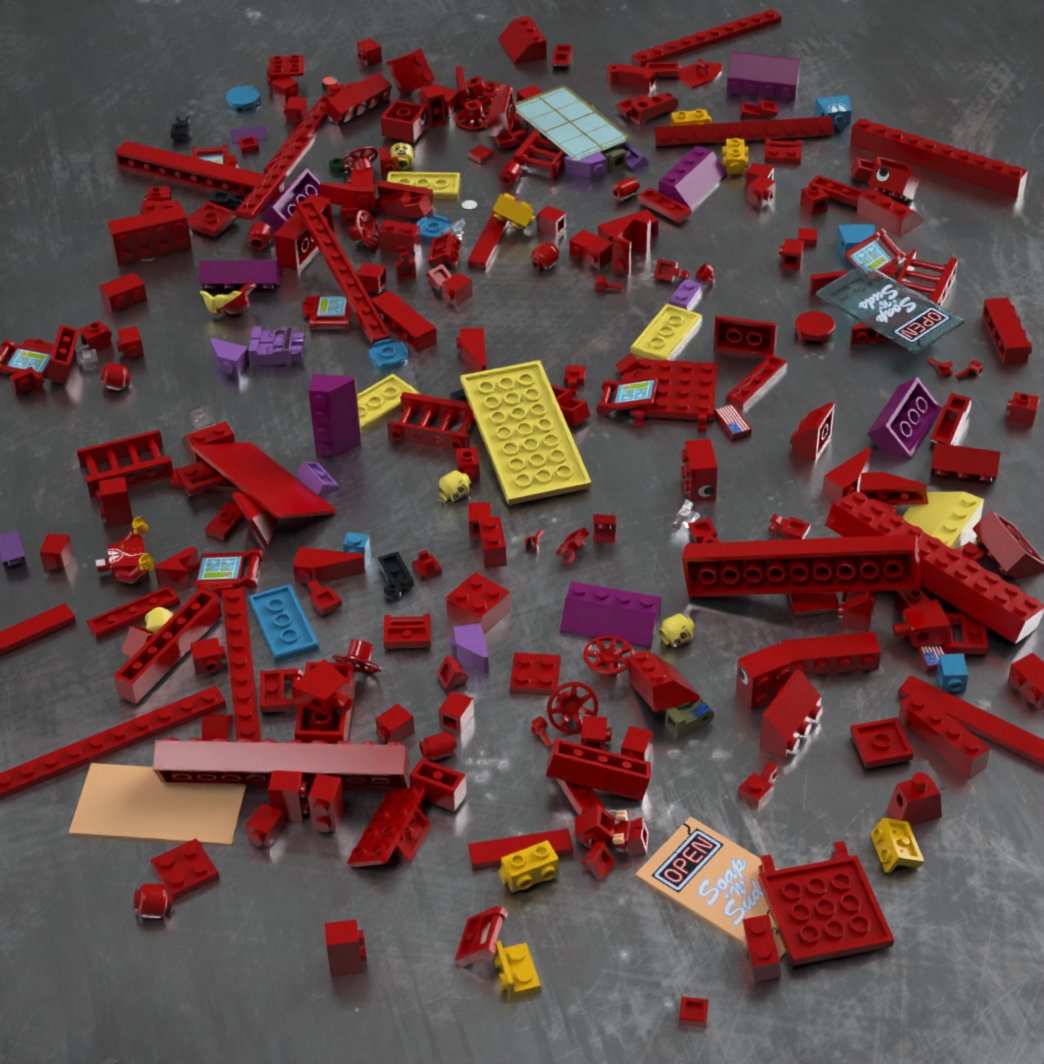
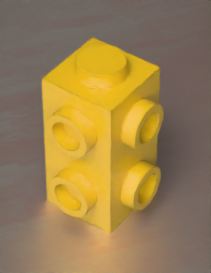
[671,109,712,126]
[722,138,748,175]
[491,193,535,230]
[498,840,559,893]

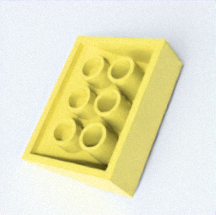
[903,491,984,549]

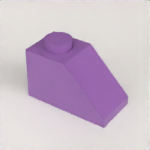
[564,152,607,179]
[210,338,250,377]
[0,530,25,566]
[450,623,489,673]

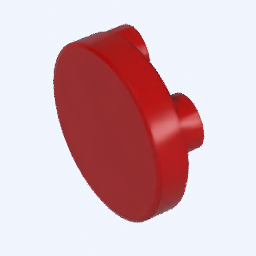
[795,311,836,343]

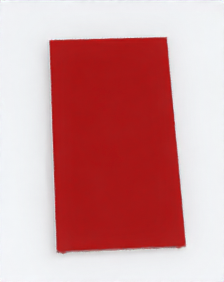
[191,442,337,519]

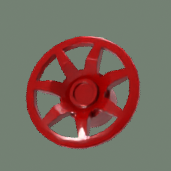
[466,76,498,104]
[455,100,488,130]
[340,147,378,171]
[349,210,379,249]
[583,636,635,678]
[332,639,382,673]
[547,682,598,734]

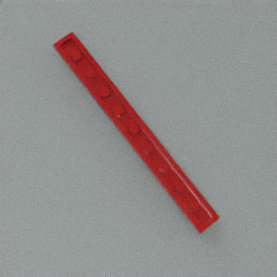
[632,9,782,68]
[654,116,833,146]
[296,200,391,345]
[222,587,261,742]
[0,686,226,800]

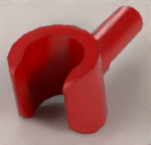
[595,276,623,291]
[928,357,954,375]
[955,360,983,379]
[525,529,544,552]
[531,716,552,749]

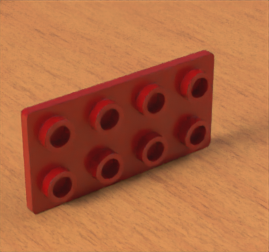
[347,785,432,867]

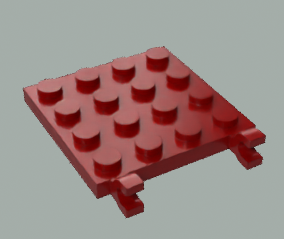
[630,359,718,432]
[758,841,895,966]

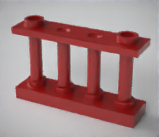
[513,128,569,180]
[887,249,958,310]
[387,392,477,450]
[76,430,173,498]

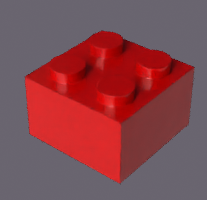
[445,572,511,635]

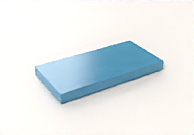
[247,584,320,663]

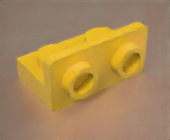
[871,817,924,873]
[492,940,541,999]

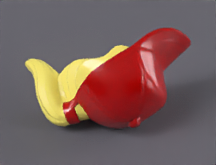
[200,283,257,315]

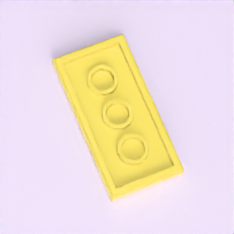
[387,172,461,199]
[630,304,702,360]
[357,374,420,433]

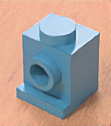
[343,532,371,566]

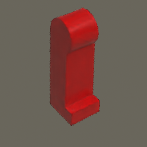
[607,64,656,92]
[630,92,679,126]

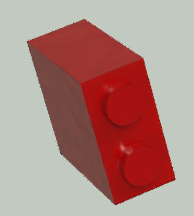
[386,48,435,94]

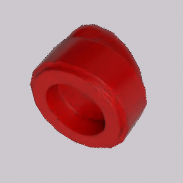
[695,263,715,284]

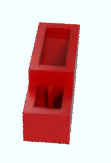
[851,156,912,182]
[374,191,433,218]
[550,384,590,426]
[930,393,971,445]

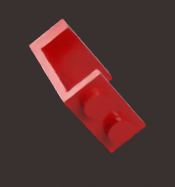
[612,214,651,275]

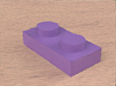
[669,279,703,310]

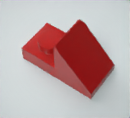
[593,514,617,543]
[154,546,199,586]

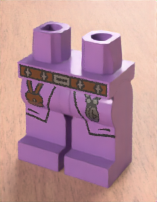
[249,327,305,367]

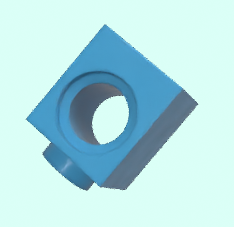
[937,654,968,692]

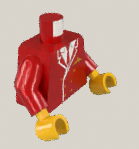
[96,516,154,584]

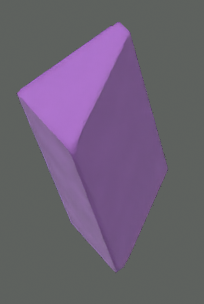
[230,125,267,143]
[616,142,649,170]
[296,462,339,497]

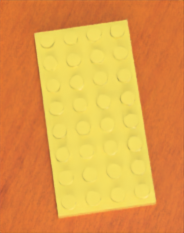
[460,360,591,505]

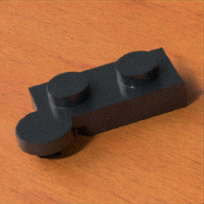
[377,551,414,599]

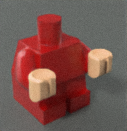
[605,810,649,855]

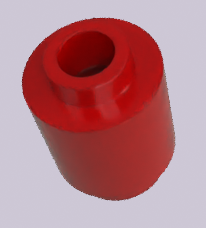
[499,162,521,187]
[612,177,640,201]
[419,731,457,762]

